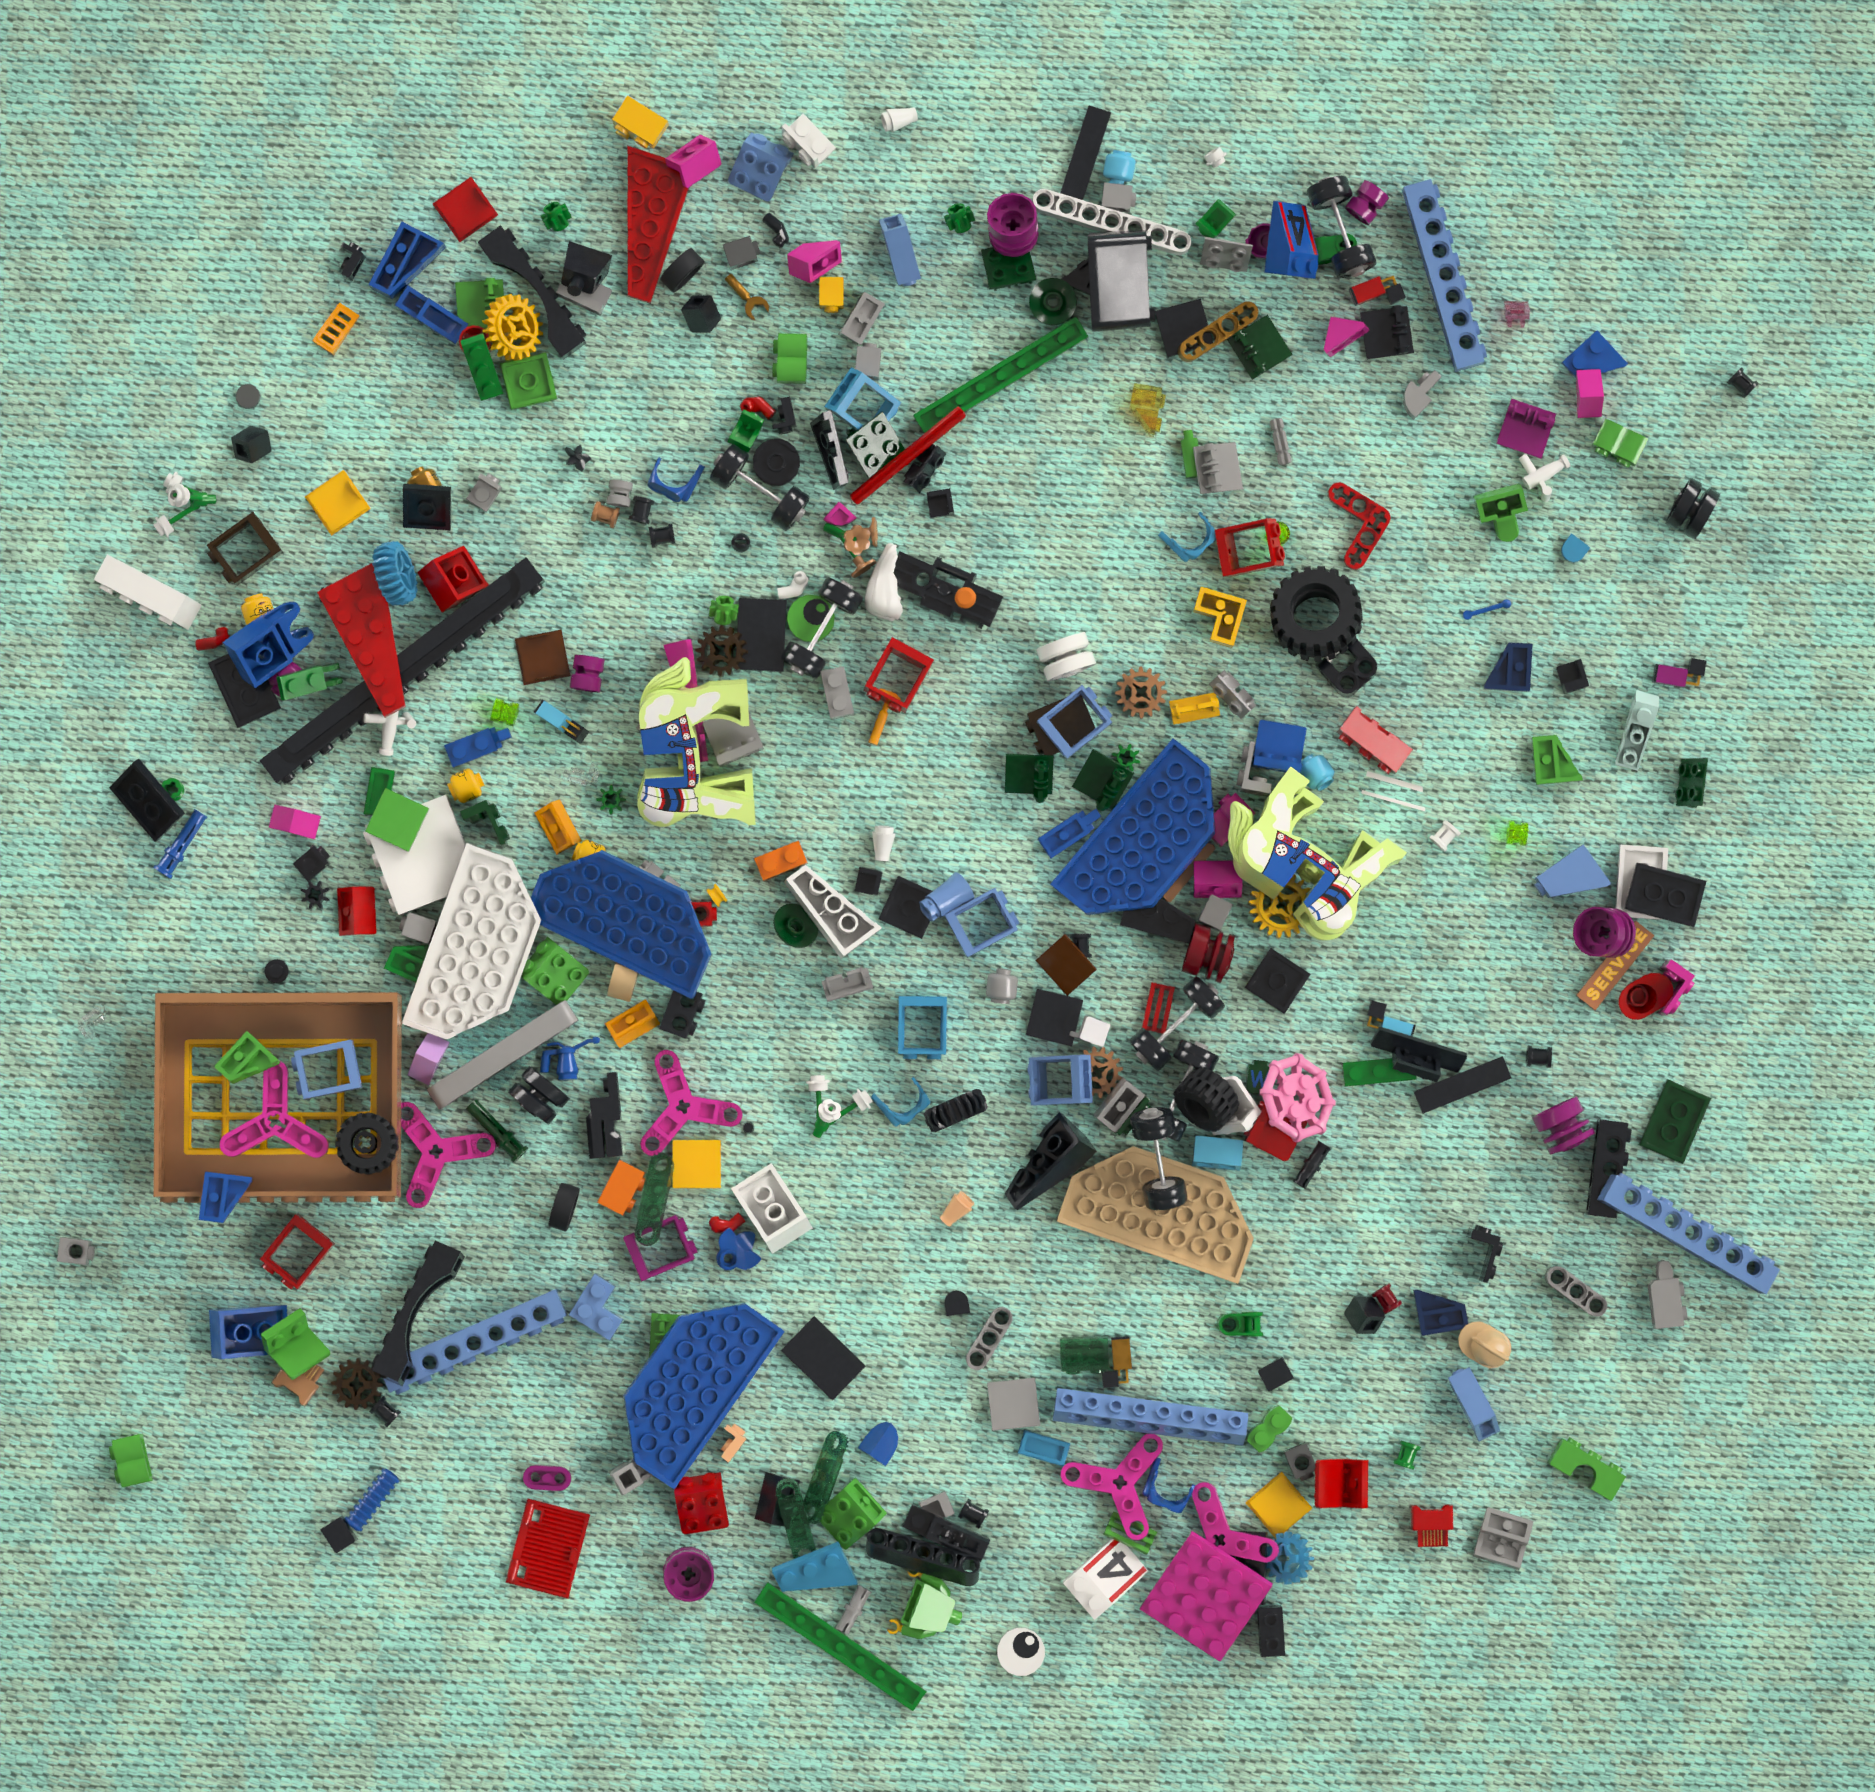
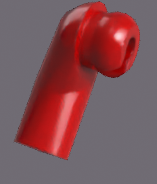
[740,397,777,420]
[195,627,230,651]
[709,1212,746,1234]

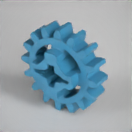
[1267,1532,1314,1585]

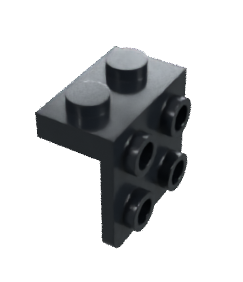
[1466,1225,1503,1283]

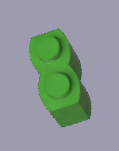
[772,333,808,384]
[1592,418,1648,468]
[1245,1405,1292,1453]
[109,1434,153,1488]

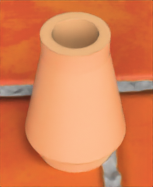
[940,1191,974,1227]

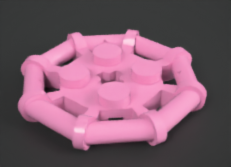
[1260,1053,1336,1142]

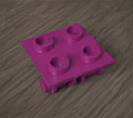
[1496,398,1556,459]

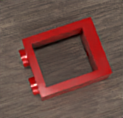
[1215,518,1285,577]
[864,637,934,714]
[260,1214,336,1290]

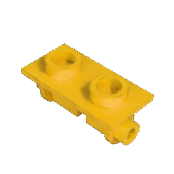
[1169,693,1220,725]

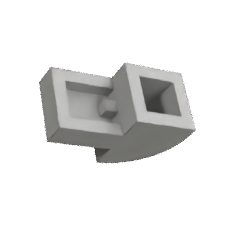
[1403,370,1442,420]
[610,1458,653,1495]

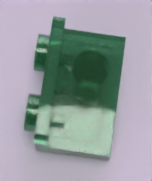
[1060,1336,1109,1375]

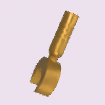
[725,273,769,321]

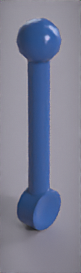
[1463,599,1511,620]

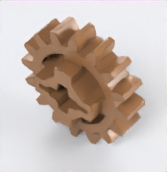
[1115,666,1167,719]
[1083,1046,1123,1098]

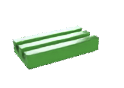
[1103,1512,1157,1555]

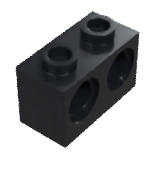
[659,990,706,1039]
[1257,1605,1285,1657]

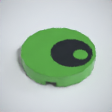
[787,595,835,642]

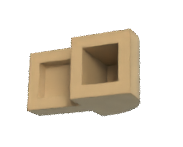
[607,962,639,1002]

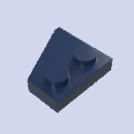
[1483,642,1533,692]
[1413,1289,1468,1336]

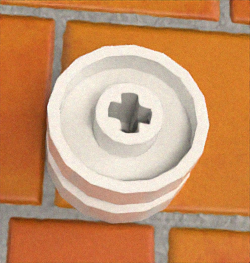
[1036,632,1096,682]

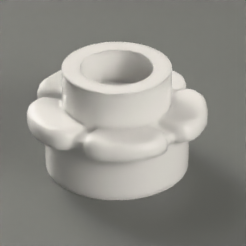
[1204,147,1227,168]

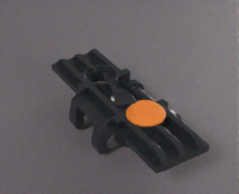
[893,551,1004,627]

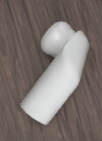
[777,571,808,600]

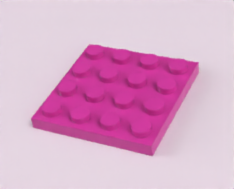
[1140,1531,1273,1661]

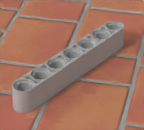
[427,1000,578,1110]

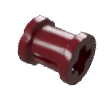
[1371,1283,1402,1315]

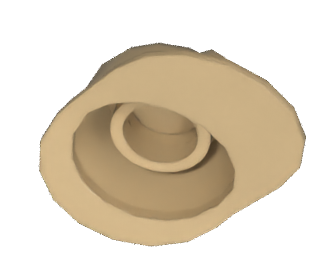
[1458,1321,1511,1368]

